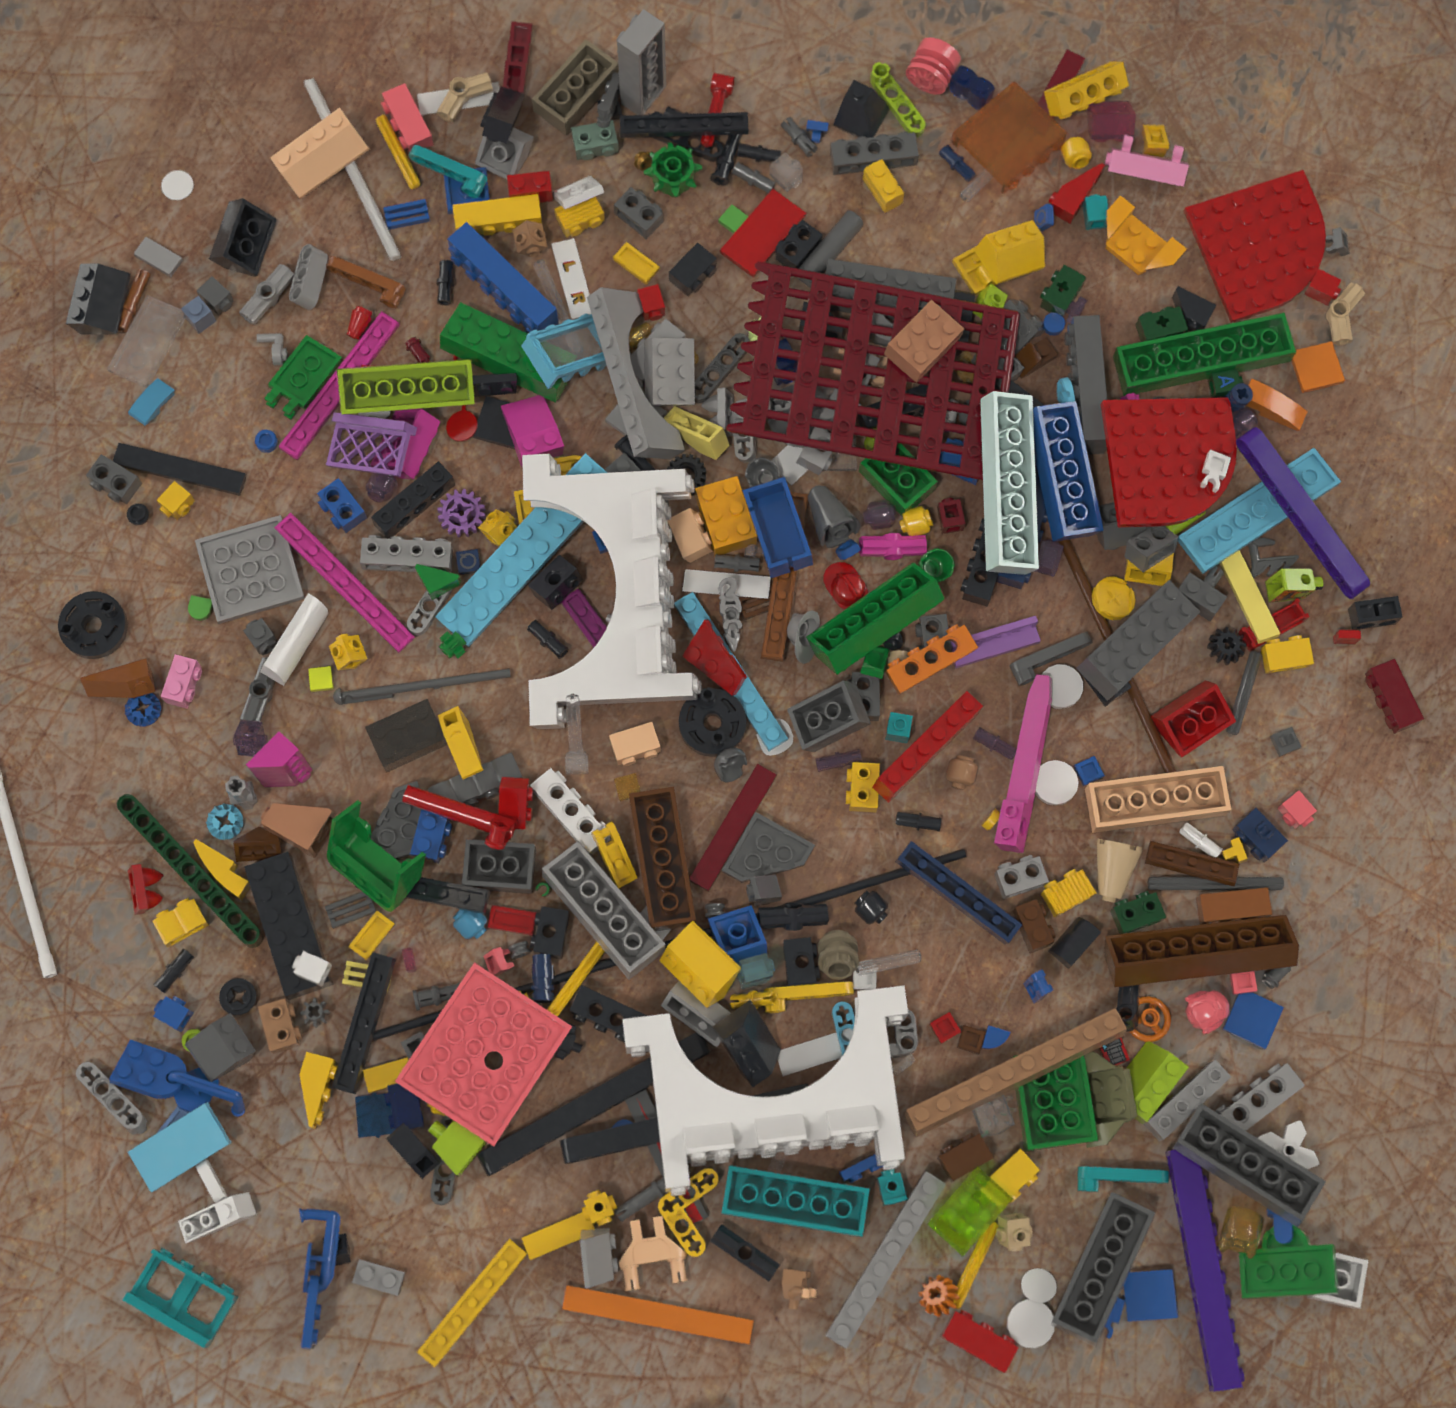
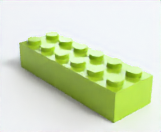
[336,359,475,414]

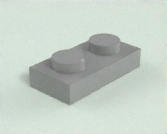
[352,1259,405,1296]

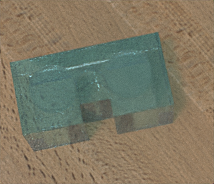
[737,953,775,990]

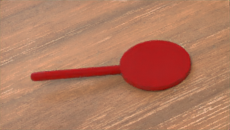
[446,405,478,442]

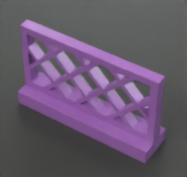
[326,412,417,477]

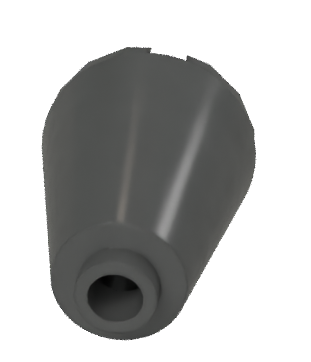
[808,485,860,548]

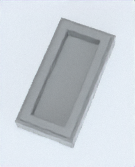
[134,237,183,277]

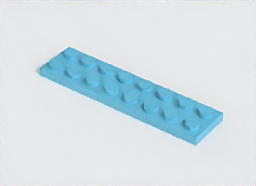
[1178,448,1341,574]

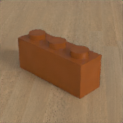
[1196,888,1272,925]

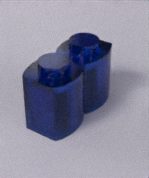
[949,66,995,111]

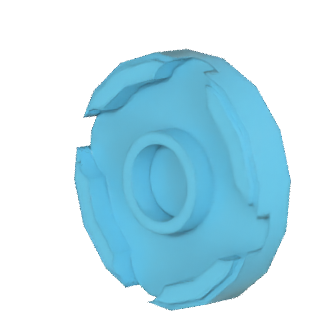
[1057,377,1075,403]

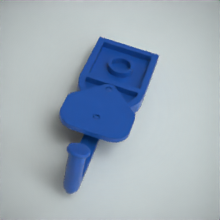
[109,1040,245,1117]
[299,1208,341,1350]

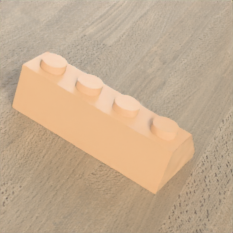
[270,107,370,199]

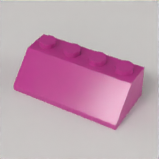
[246,731,312,787]

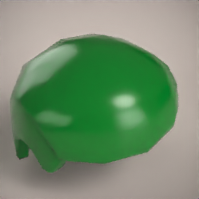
[918,548,955,582]

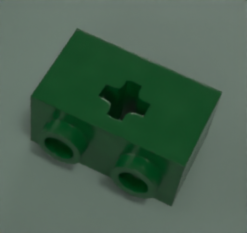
[1040,264,1086,317]
[1135,306,1188,342]

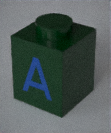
[1208,369,1243,398]

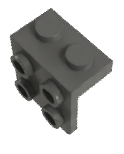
[1001,299,1046,356]

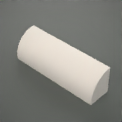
[260,593,328,686]

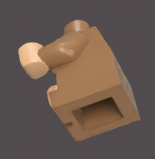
[782,1269,817,1310]

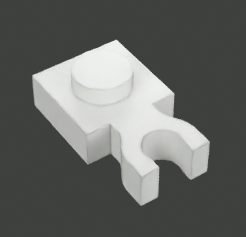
[1200,450,1231,493]

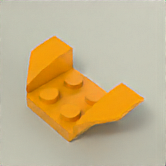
[1105,195,1187,275]

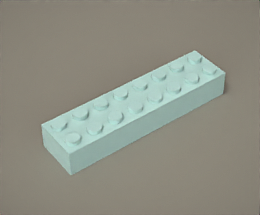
[981,391,1039,575]

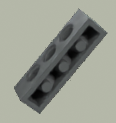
[830,132,919,175]

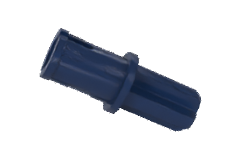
[939,144,976,182]

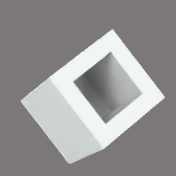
[293,951,332,987]

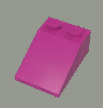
[501,395,564,467]

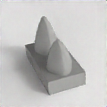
[701,388,734,437]

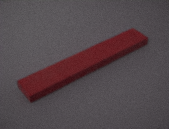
[689,764,777,892]

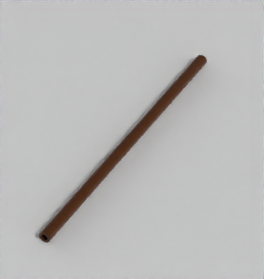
[1058,539,1177,773]

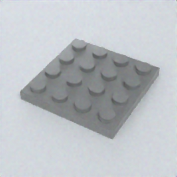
[195,515,305,624]

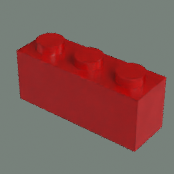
[940,1309,1019,1373]

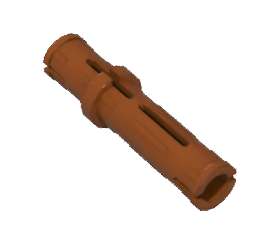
[118,269,151,333]

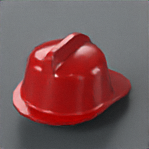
[823,562,868,609]

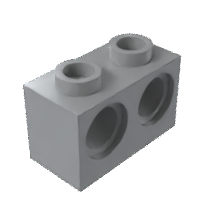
[994,855,1049,900]

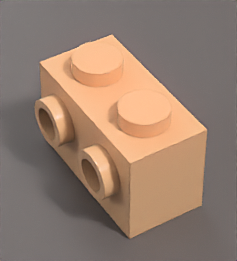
[668,508,713,563]
[609,722,661,766]

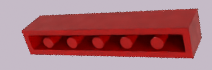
[872,691,983,803]

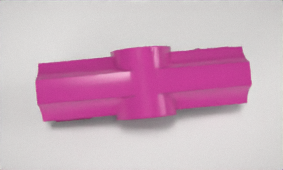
[858,533,927,560]

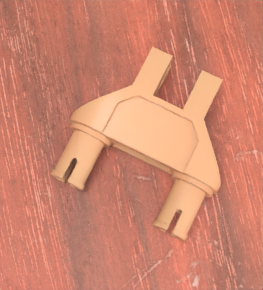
[618,1216,688,1291]

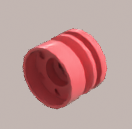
[906,37,961,95]

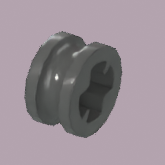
[705,903,725,918]
[508,941,531,959]

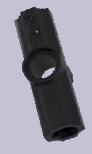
[757,902,829,931]
[710,1224,780,1282]

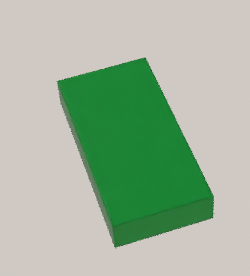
[860,646,889,679]

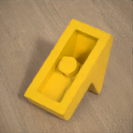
[1142,125,1169,158]

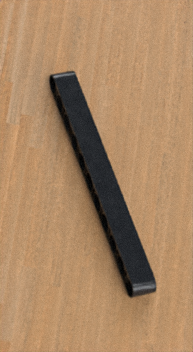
[477,1032,711,1177]
[560,1083,809,1164]

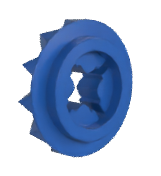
[125,693,161,727]

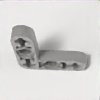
[732,398,791,463]

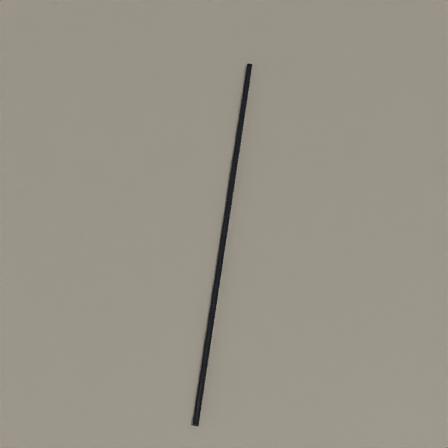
[373,849,967,1041]

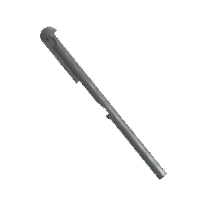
[333,669,511,705]

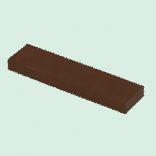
[1144,841,1240,887]

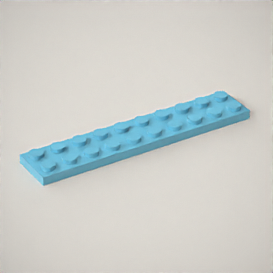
[435,453,607,647]

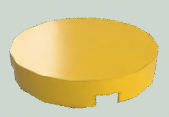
[1091,577,1136,620]

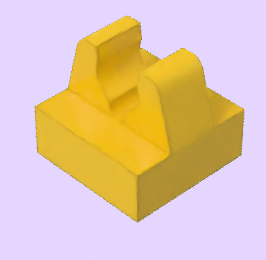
[1222,837,1248,864]

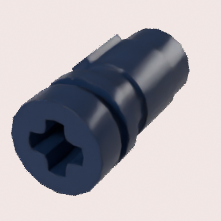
[1225,383,1253,415]
[531,954,554,1003]

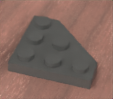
[370,781,426,860]
[722,812,815,883]

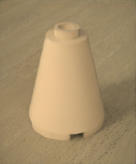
[1097,839,1143,903]

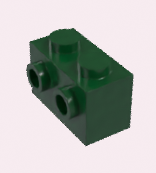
[1110,891,1167,934]

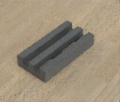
[325,892,376,929]

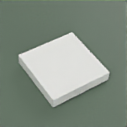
[553,176,604,209]

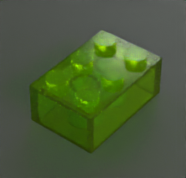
[927,1166,1013,1256]

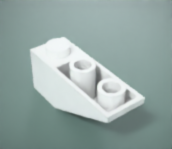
[178,1192,256,1243]

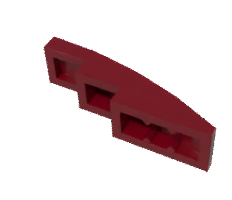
[503,21,533,105]
[1026,49,1086,137]

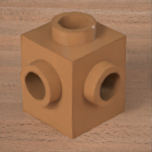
[512,221,548,257]

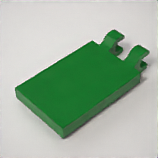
[264,335,343,420]

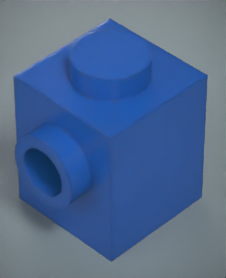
[153,996,194,1033]

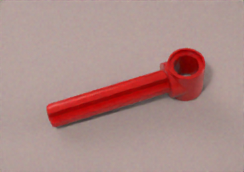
[700,73,735,148]

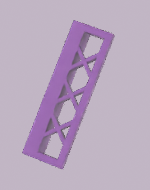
[951,616,1041,669]

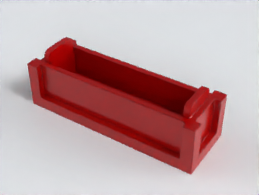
[1238,598,1310,652]

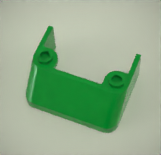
[327,800,426,912]

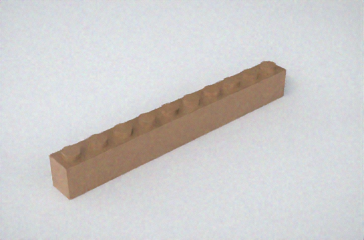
[905,1008,1127,1137]

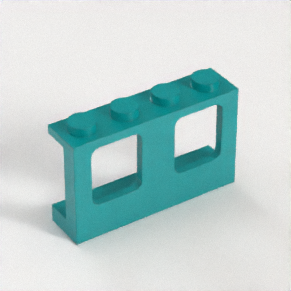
[122,1247,238,1348]

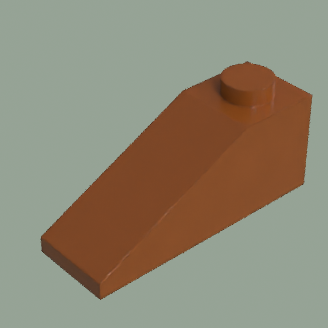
[80,658,156,698]

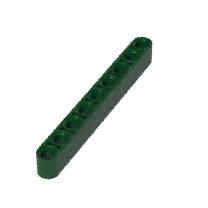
[117,794,263,948]

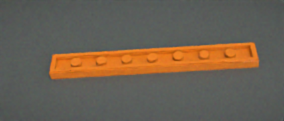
[562,1285,754,1344]

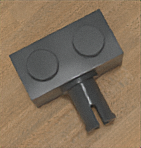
[1179,566,1227,621]

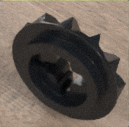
[219,978,257,1016]

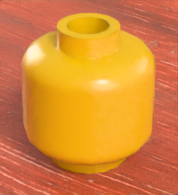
[1061,137,1092,169]
[899,506,933,536]

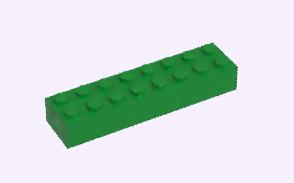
[1113,313,1296,396]

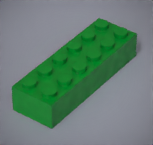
[440,302,577,403]
[806,562,945,675]

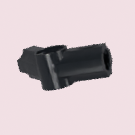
[1105,985,1140,1047]

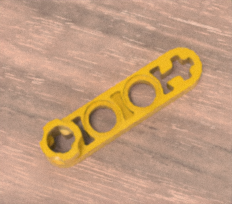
[763,982,854,1013]

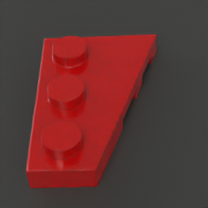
[682,619,747,695]

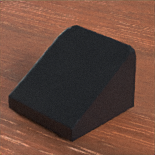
[323,1233,351,1266]

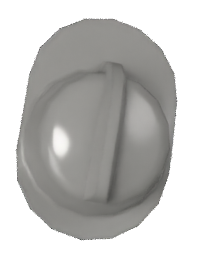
[787,610,820,664]

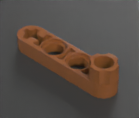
[326,256,406,309]

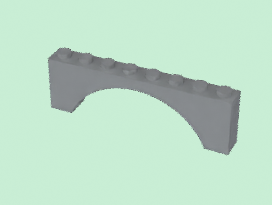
[587,287,685,459]

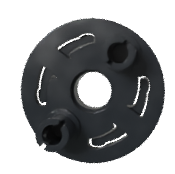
[58,591,128,659]
[679,687,746,757]

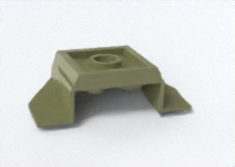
[1084,1051,1137,1148]

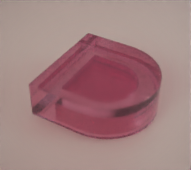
[402,947,417,973]

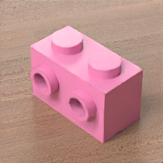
[161,654,202,709]

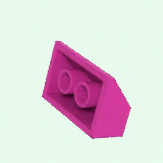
[370,408,440,479]

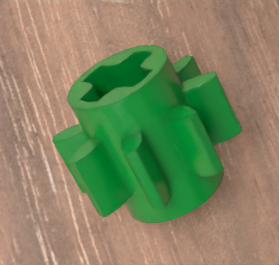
[439,631,467,659]

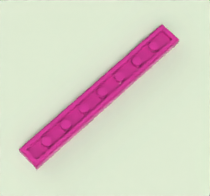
[278,311,400,460]
[274,512,415,653]

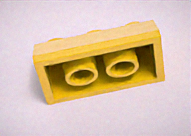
[974,220,1045,285]
[659,921,741,1008]

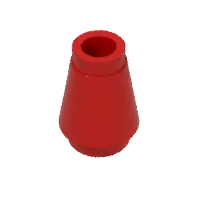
[346,306,372,340]

